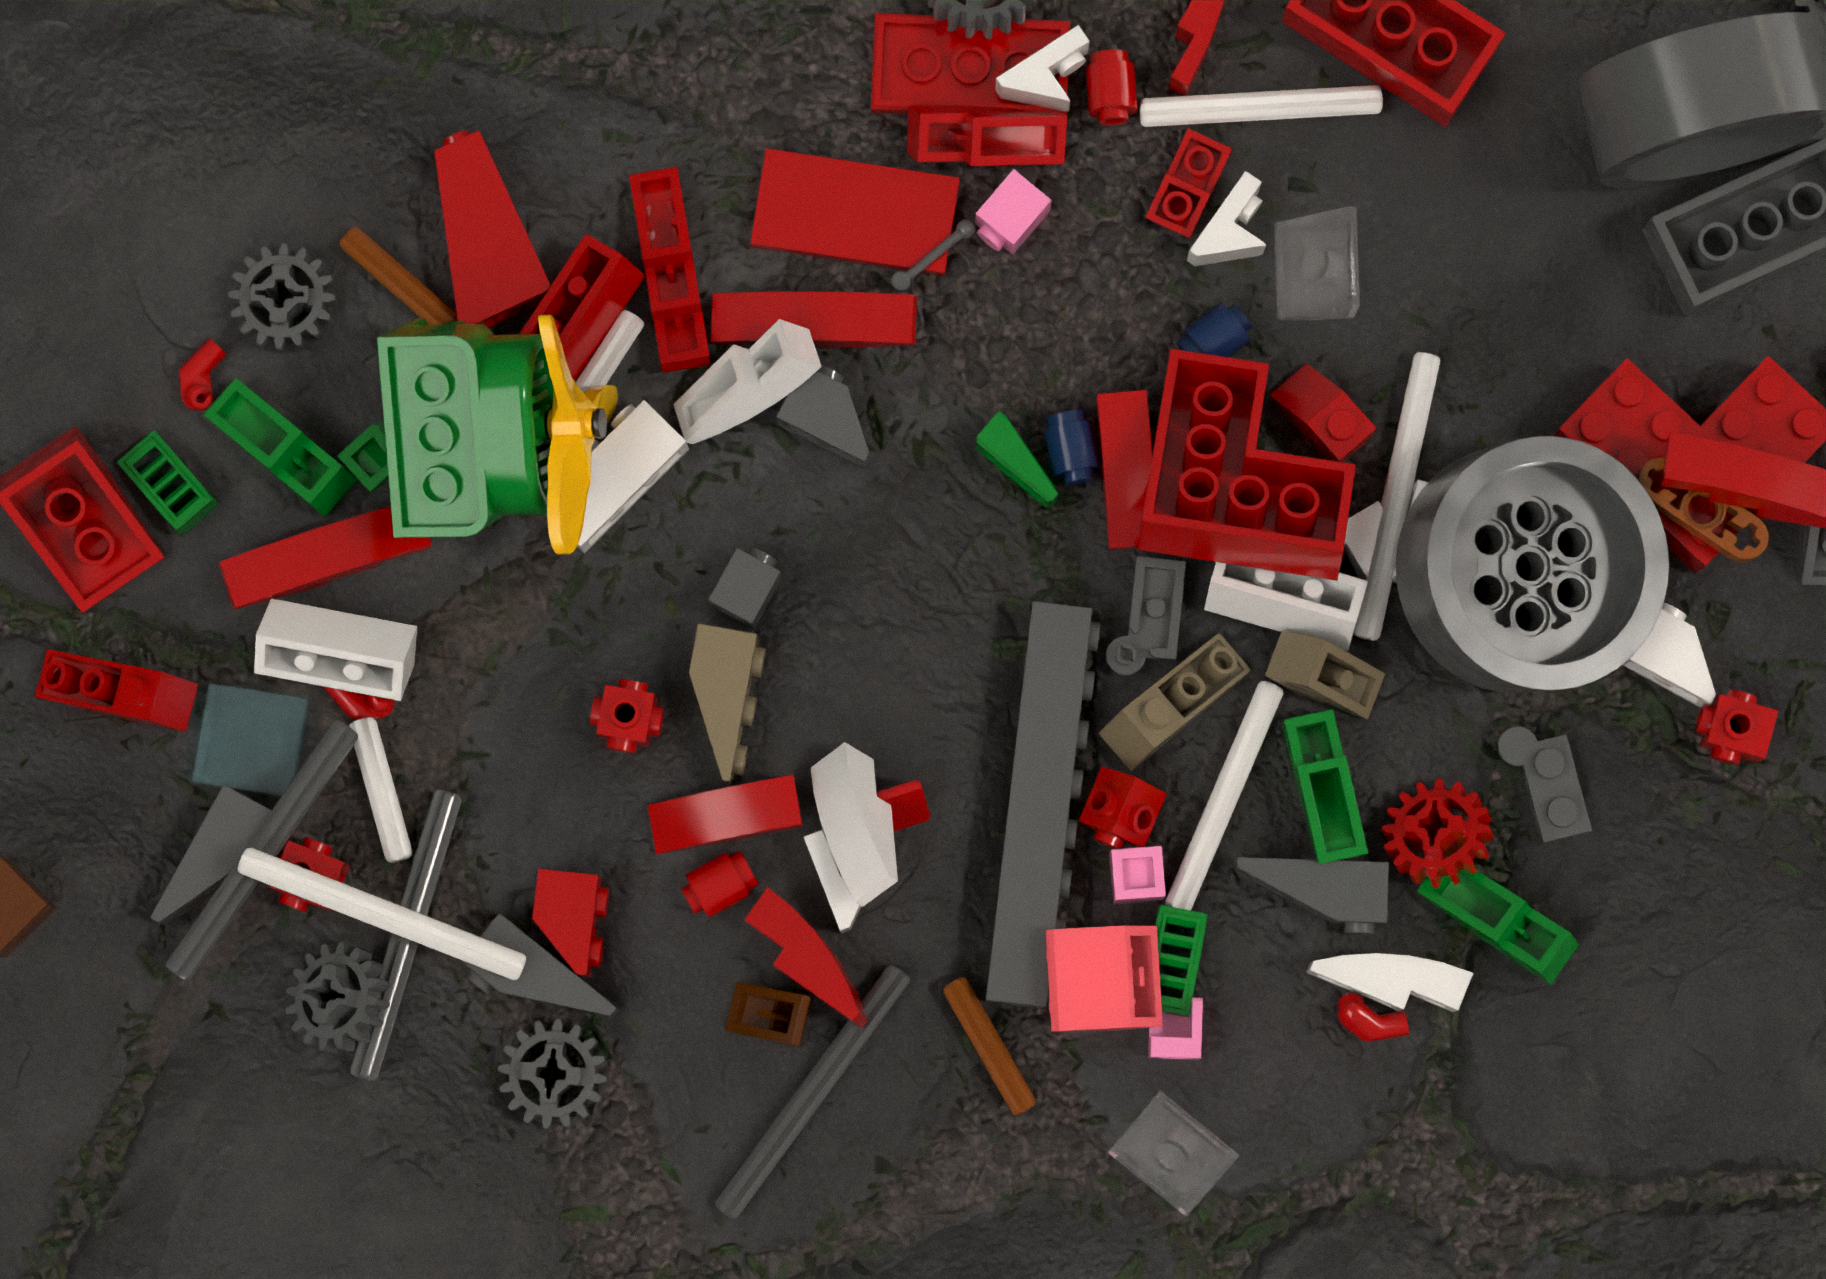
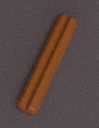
[339,226,458,325]
[943,977,1036,1115]

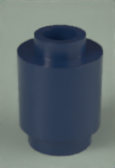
[1176,302,1252,357]
[1044,409,1102,485]

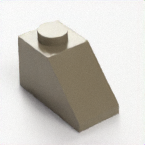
[1265,630,1385,720]

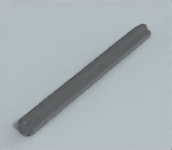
[166,721,358,981]
[349,790,462,1081]
[715,965,910,1219]

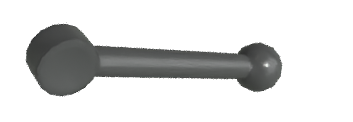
[891,220,975,293]

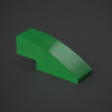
[204,378,357,517]
[1282,709,1368,865]
[1417,869,1579,985]

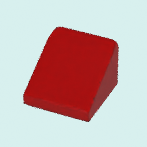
[876,780,930,832]

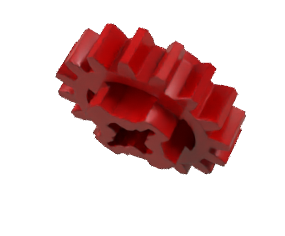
[1382,779,1494,888]

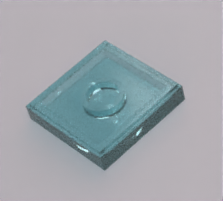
[192,683,310,796]

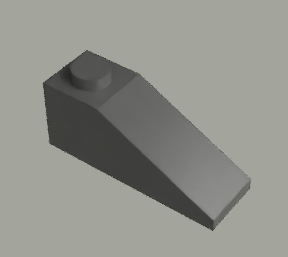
[150,785,272,925]
[1234,857,1389,934]
[461,913,620,1018]

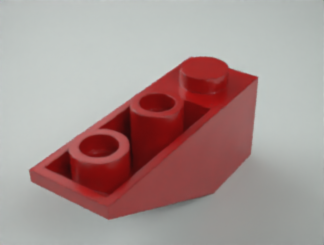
[34,649,198,732]

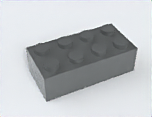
[1642,138,1826,318]

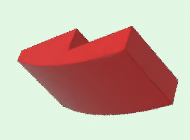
[1145,128,1233,238]

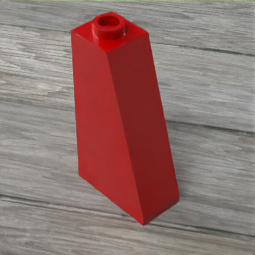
[434,130,551,329]

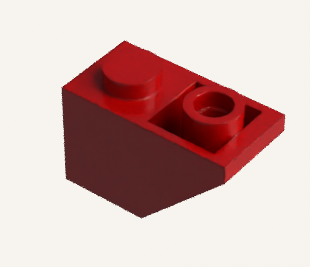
[532,869,609,978]

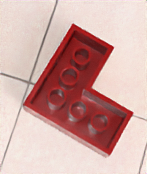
[1282,0,1506,128]
[1138,349,1356,581]
[1553,356,1826,574]

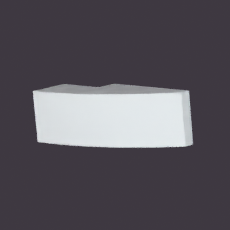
[673,319,822,444]
[810,742,898,907]
[1306,953,1473,1012]

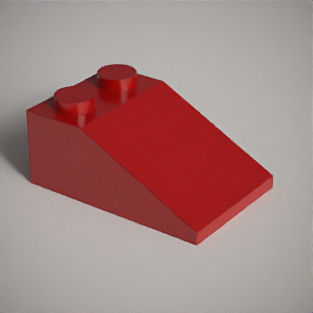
[0,425,165,613]

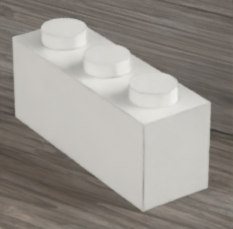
[546,400,689,554]
[1204,562,1368,651]
[254,598,417,701]

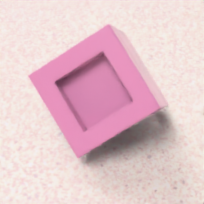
[1109,846,1166,904]
[1148,997,1203,1060]

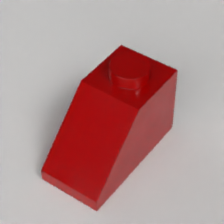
[1269,363,1377,462]

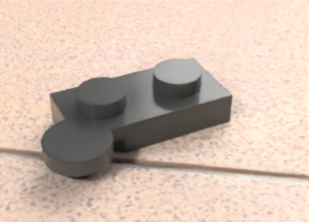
[1106,556,1186,676]
[1497,726,1592,844]

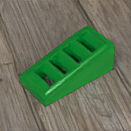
[975,411,1058,509]
[117,430,219,536]
[1155,905,1208,1018]

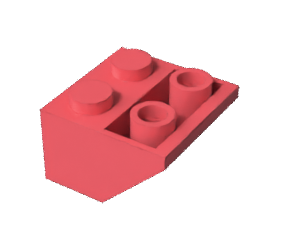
[1046,925,1163,1032]

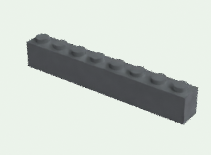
[986,601,1100,1009]

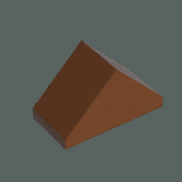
[0,855,57,958]
[725,982,813,1049]

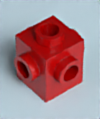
[590,679,664,754]
[1695,689,1779,765]
[1078,766,1167,849]
[269,837,350,913]

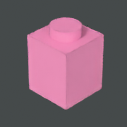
[975,169,1052,255]

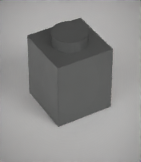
[708,547,782,629]

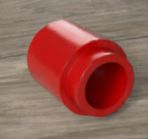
[1085,50,1138,126]
[681,850,759,918]

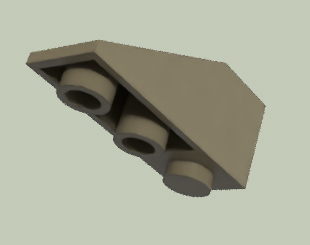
[689,624,766,786]
[1098,633,1251,771]

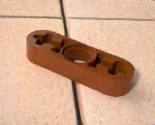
[1636,457,1769,563]

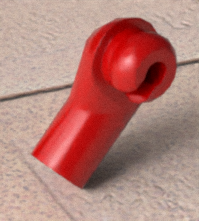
[178,338,227,411]
[322,686,395,720]
[1337,992,1409,1042]

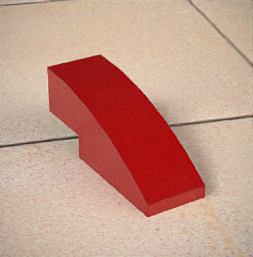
[906,105,1067,166]
[1096,390,1152,550]
[648,775,803,855]
[744,887,868,1028]

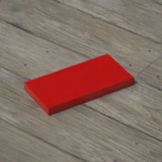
[871,13,1071,115]
[750,148,960,277]

